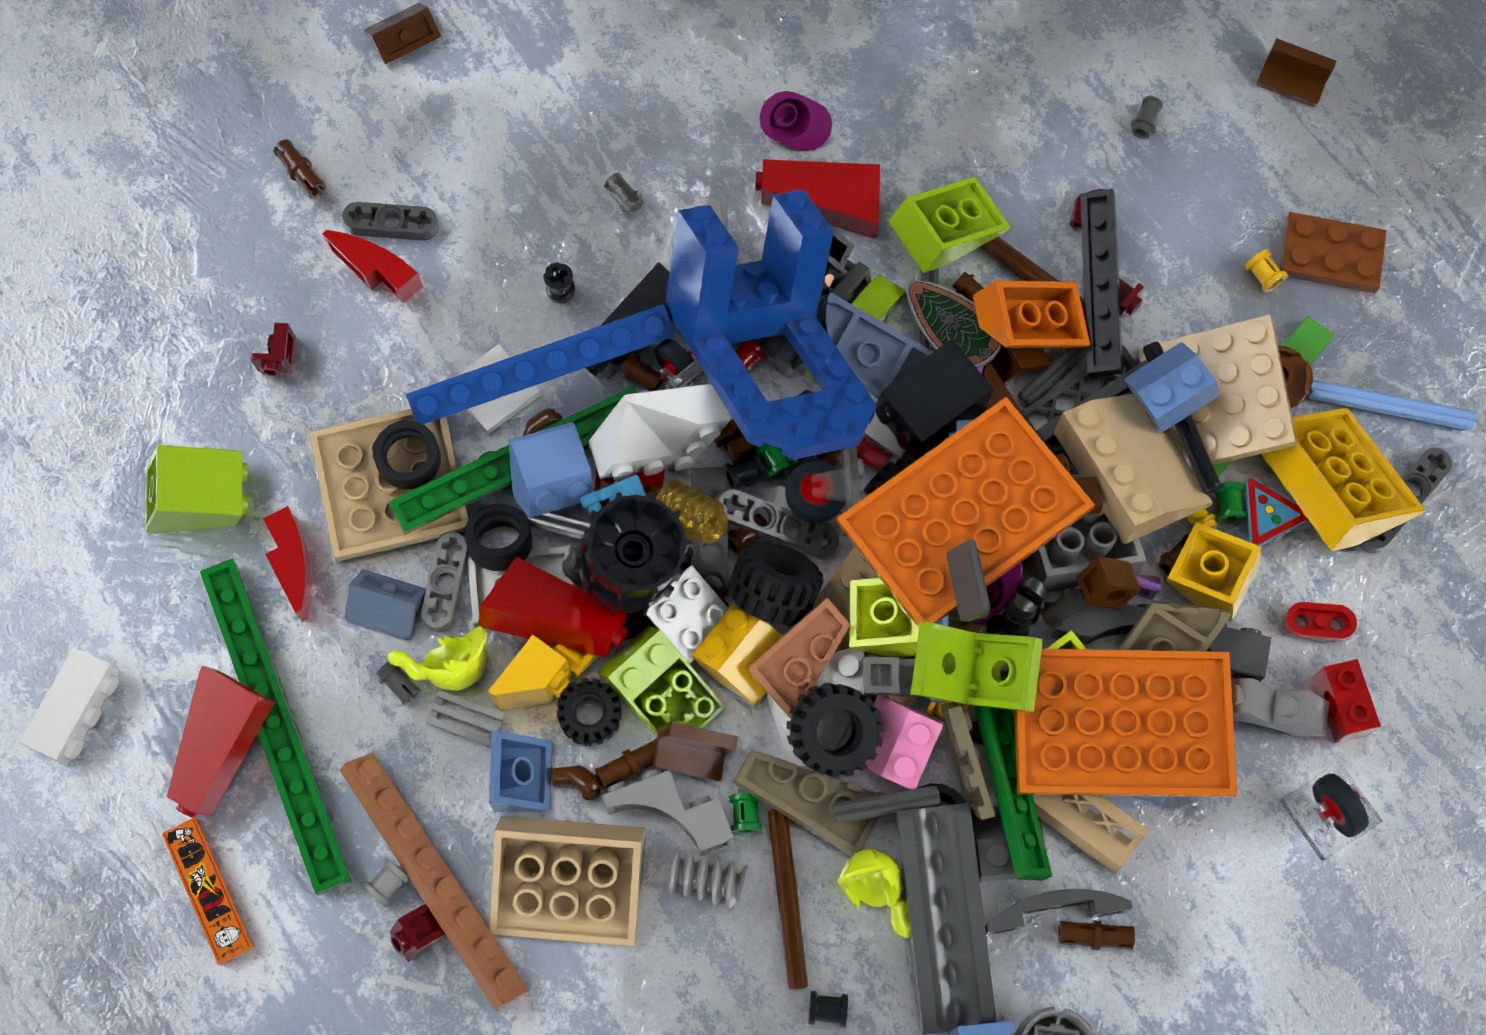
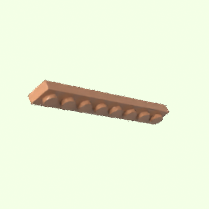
[340,752,529,1011]

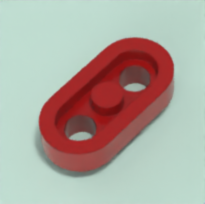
[1284,602,1357,642]

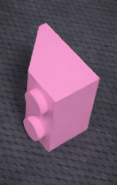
[865,695,944,790]

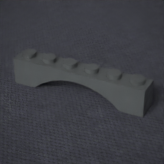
[1051,588,1272,682]

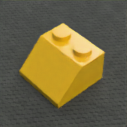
[1167,522,1262,622]
[692,602,782,707]
[488,635,572,711]

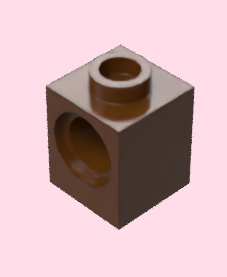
[1077,556,1141,610]

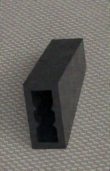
[586,262,672,379]

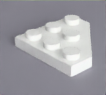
[766,648,866,771]

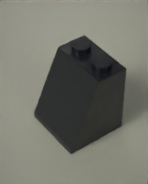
[875,339,994,459]

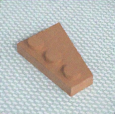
[746,597,851,720]

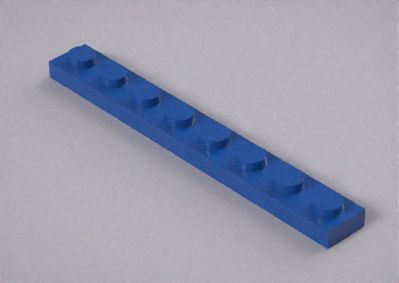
[406,304,675,424]

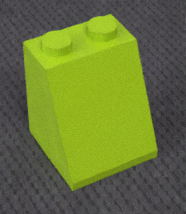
[145,445,248,533]

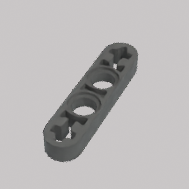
[1358,448,1452,553]
[712,489,839,556]

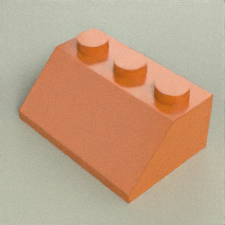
[973,280,1090,348]

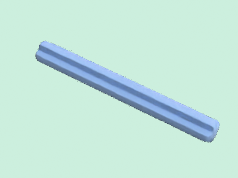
[1308,380,1476,430]

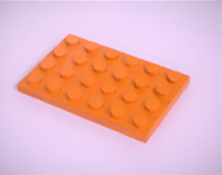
[836,397,1095,628]
[1015,649,1238,797]

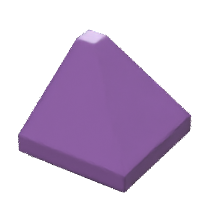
[1135,574,1161,600]

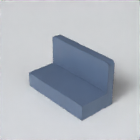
[345,569,427,639]

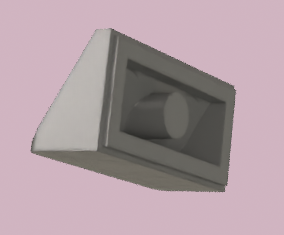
[946,539,991,622]

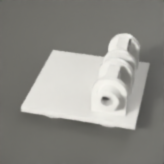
[646,565,729,664]

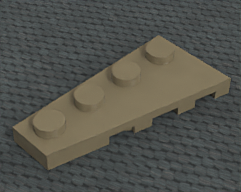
[732,750,885,857]

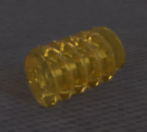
[656,480,728,544]

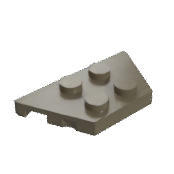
[1117,600,1232,651]

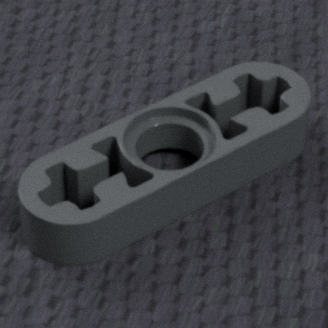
[342,202,439,241]

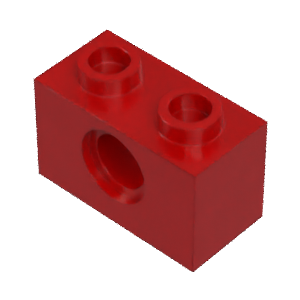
[1312,659,1381,743]

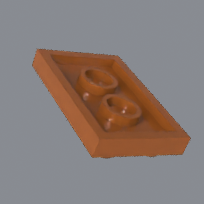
[1279,212,1387,294]

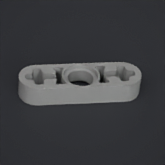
[421,532,469,632]

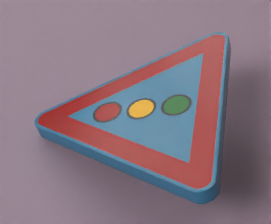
[1244,477,1309,546]

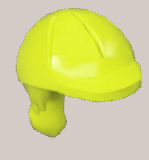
[388,626,487,691]
[837,849,911,939]

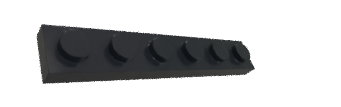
[1080,189,1123,378]

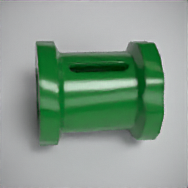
[754,443,794,481]
[1214,482,1247,524]
[728,792,763,834]

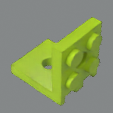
[911,622,1043,712]

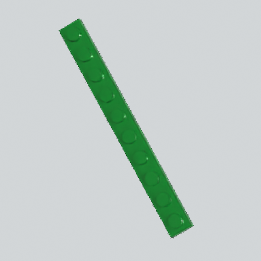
[200,558,352,896]

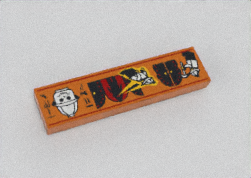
[162,818,255,965]

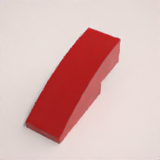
[322,230,423,304]
[263,506,312,622]

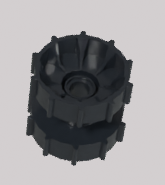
[573,492,692,616]

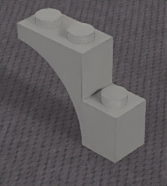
[1231,678,1329,737]
[602,769,734,856]

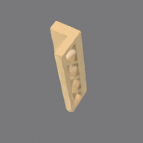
[1032,795,1149,874]

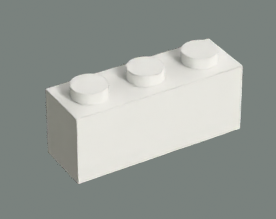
[19,647,120,767]

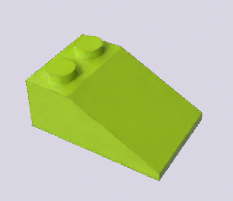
[888,176,1011,273]

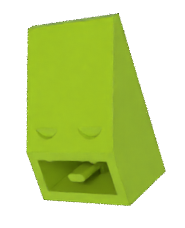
[597,625,725,738]

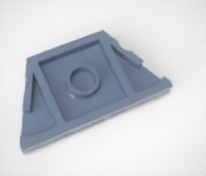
[825,292,933,399]

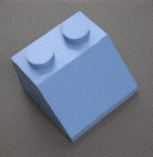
[1124,342,1220,433]
[509,422,592,518]

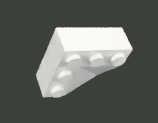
[588,384,731,480]

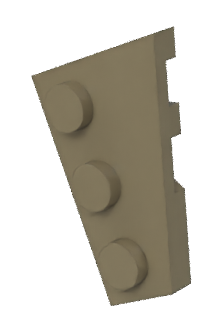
[940,702,995,820]

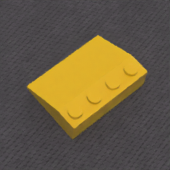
[1262,408,1425,551]

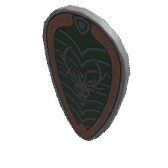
[907,280,1001,368]

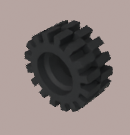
[556,678,622,746]

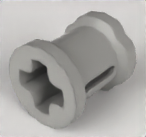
[362,858,411,907]

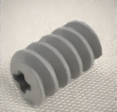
[669,847,748,909]

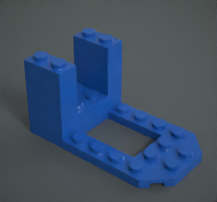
[665,190,877,459]

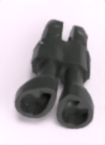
[986,577,1047,637]

